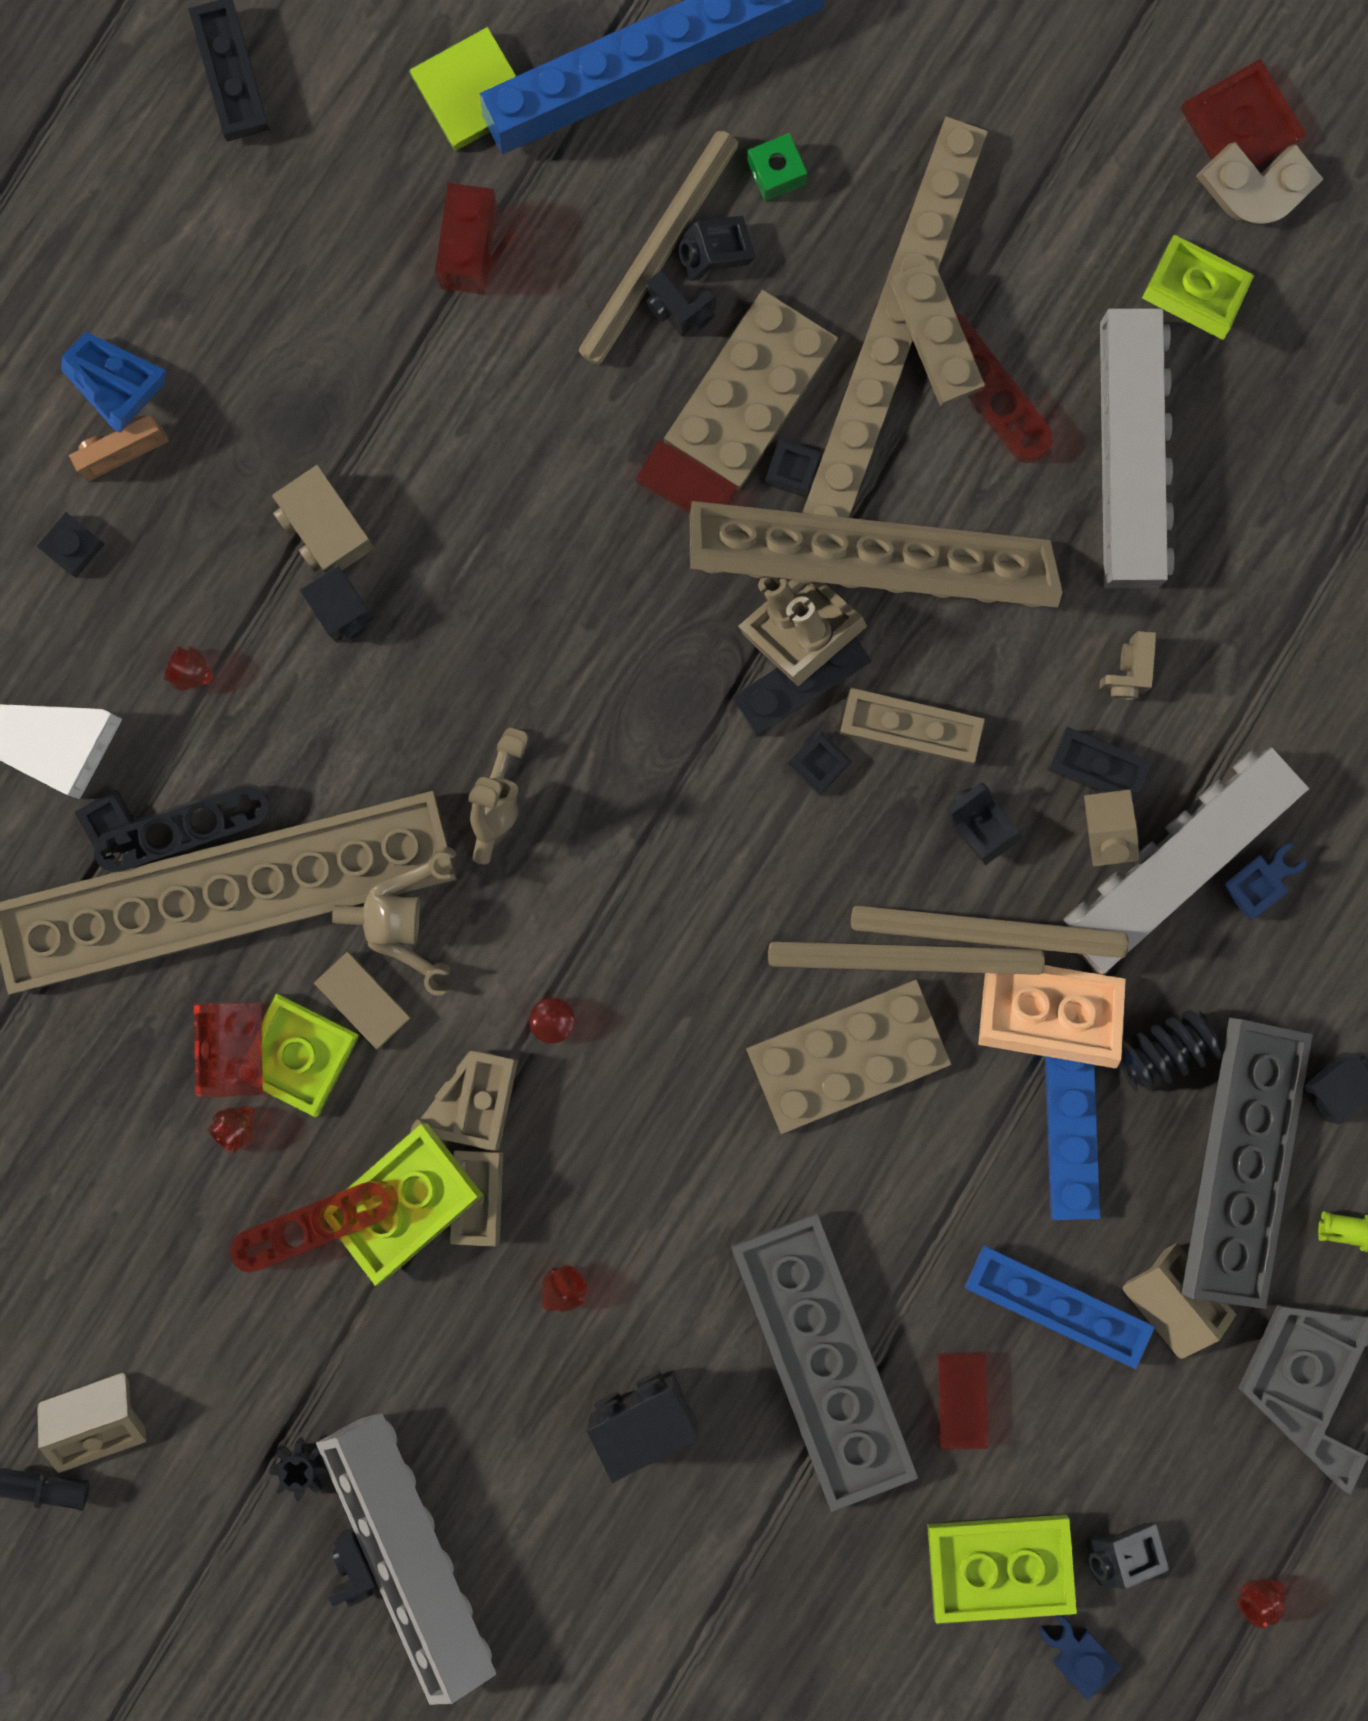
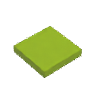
[410,27,516,151]
[1142,235,1254,340]
[234,994,360,1117]

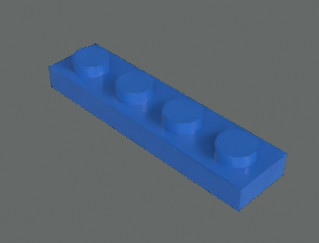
[1045,1056,1100,1220]
[964,1245,1155,1369]

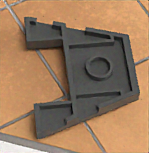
[1238,1304,1368,1495]

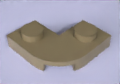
[1196,142,1323,224]

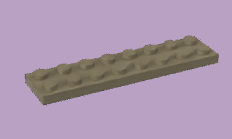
[689,501,1063,608]

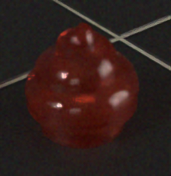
[163,646,214,692]
[529,997,575,1044]
[207,1106,255,1154]
[541,1265,588,1312]
[1237,1579,1286,1628]

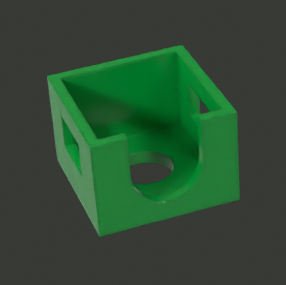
[747,133,807,202]

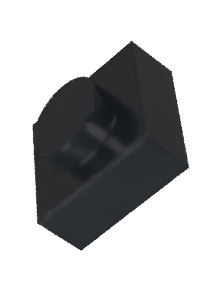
[37,512,105,578]

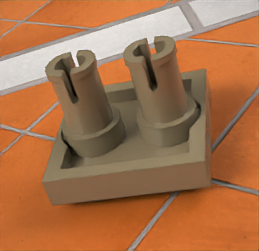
[738,577,867,686]

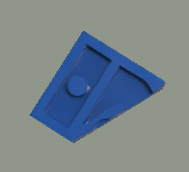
[61,332,166,433]

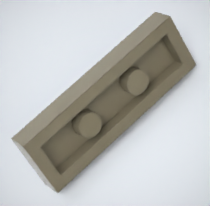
[889,260,985,407]
[840,688,985,765]

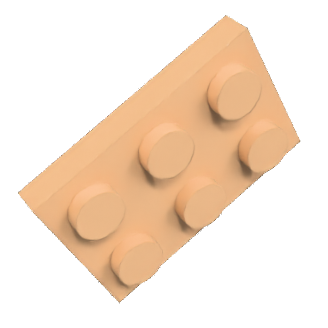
[978,965,1126,1069]

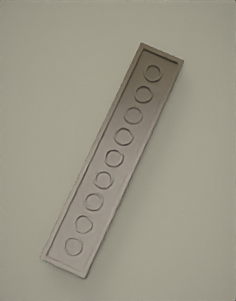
[0,791,457,995]

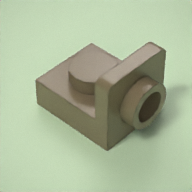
[1099,631,1156,700]

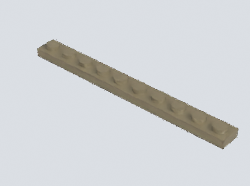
[802,116,988,518]

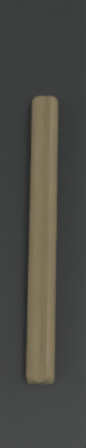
[579,131,738,364]
[851,906,1129,958]
[768,942,1045,975]

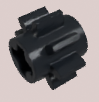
[269,1438,328,1501]

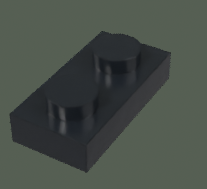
[1047,727,1152,805]

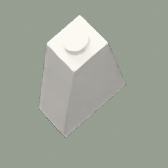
[0,704,122,799]

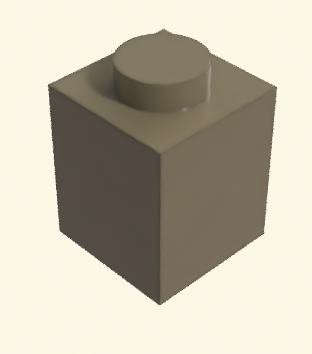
[1084,790,1140,866]

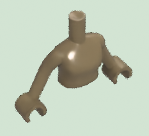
[469,728,529,864]
[332,847,456,996]

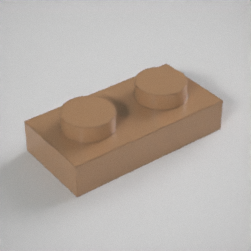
[69,414,169,482]

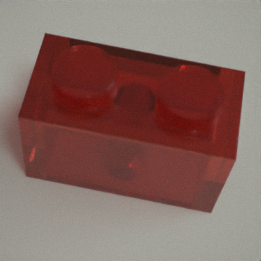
[435,183,498,295]

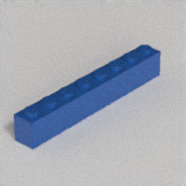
[480,0,825,155]

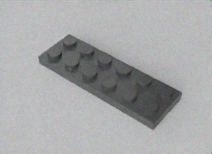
[1181,1018,1313,1309]
[731,1212,918,1512]

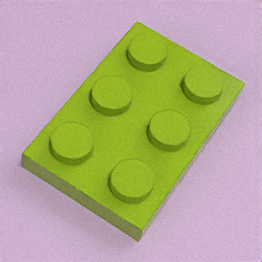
[320,1123,484,1286]
[927,1515,1077,1624]

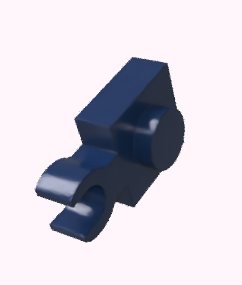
[1220,844,1307,920]
[1038,1615,1121,1700]

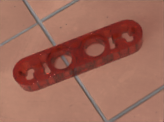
[955,312,1053,463]
[230,1180,398,1273]

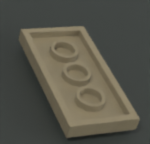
[664,289,838,491]
[746,979,951,1134]

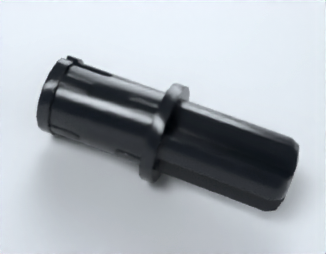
[0,1468,90,1511]

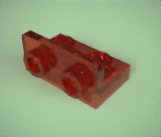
[194,1002,263,1097]

